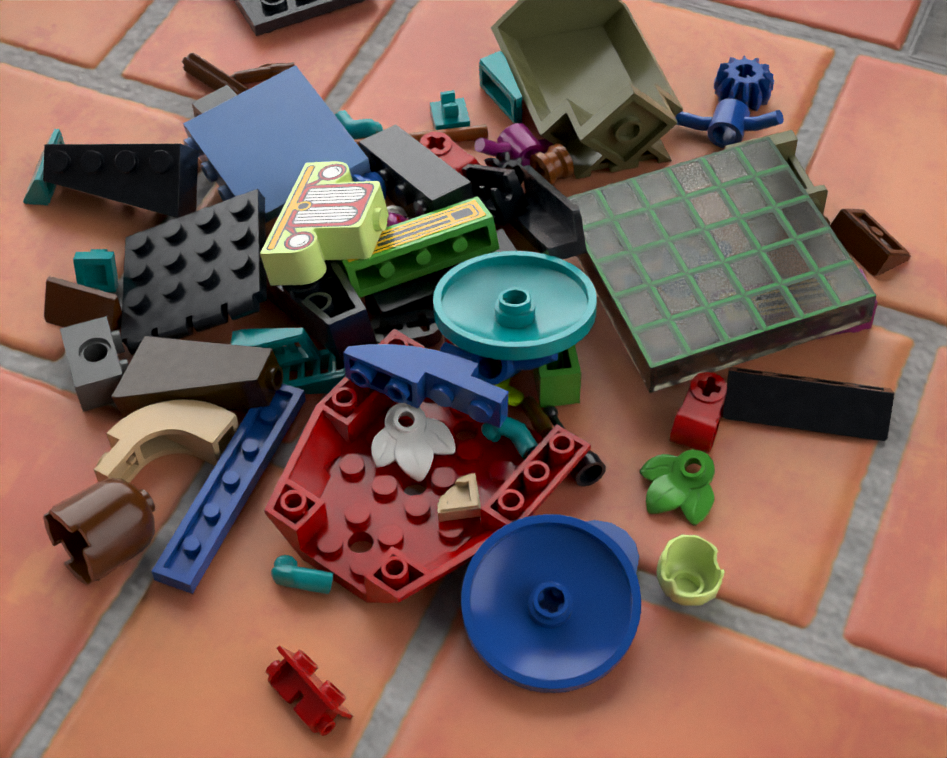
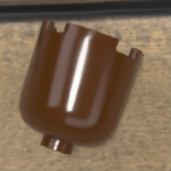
[43,478,155,585]

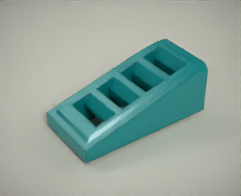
[479,51,522,123]
[231,328,320,367]
[282,349,346,394]

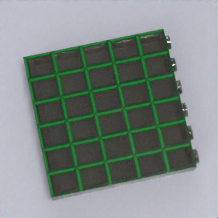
[567,136,876,393]

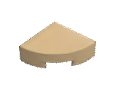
[438,473,481,522]

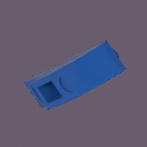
[343,344,509,428]

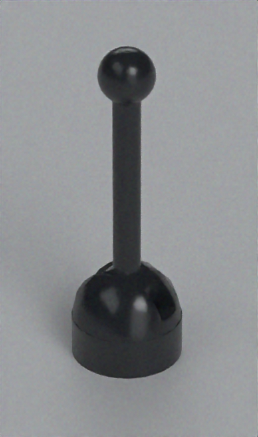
[543,405,606,486]

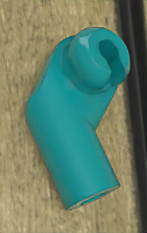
[335,110,383,139]
[481,417,538,460]
[271,555,333,594]

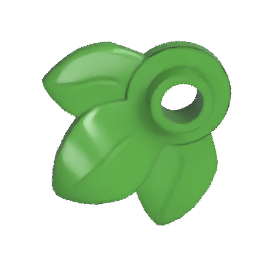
[640,450,715,526]

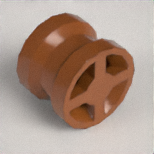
[530,143,574,185]

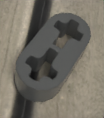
[371,309,442,348]

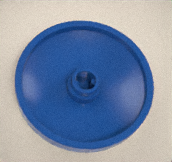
[461,514,641,693]

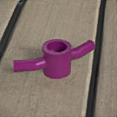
[474,123,553,166]

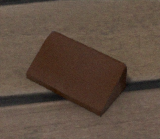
[830,209,911,276]
[44,276,122,331]

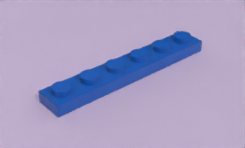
[151,384,306,594]

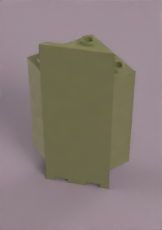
[491,0,683,179]

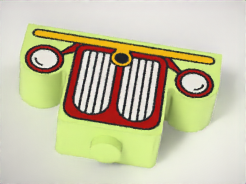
[260,161,389,286]

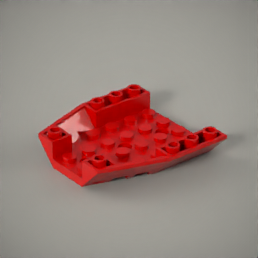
[264,329,591,603]

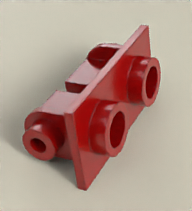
[266,646,353,736]

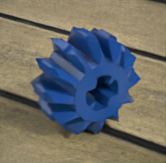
[714,55,774,111]

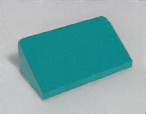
[23,129,65,206]

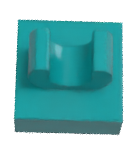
[430,90,470,130]
[73,249,119,292]

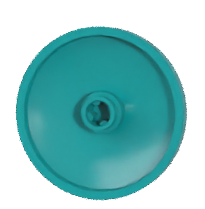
[433,251,597,360]

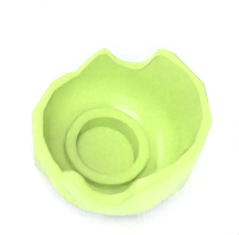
[656,534,725,606]

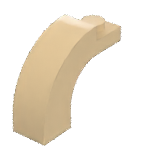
[94,399,239,483]

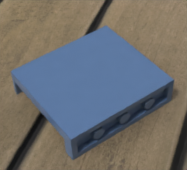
[183,65,371,223]

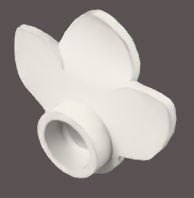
[371,403,455,482]

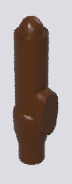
[231,62,295,84]
[521,396,553,439]

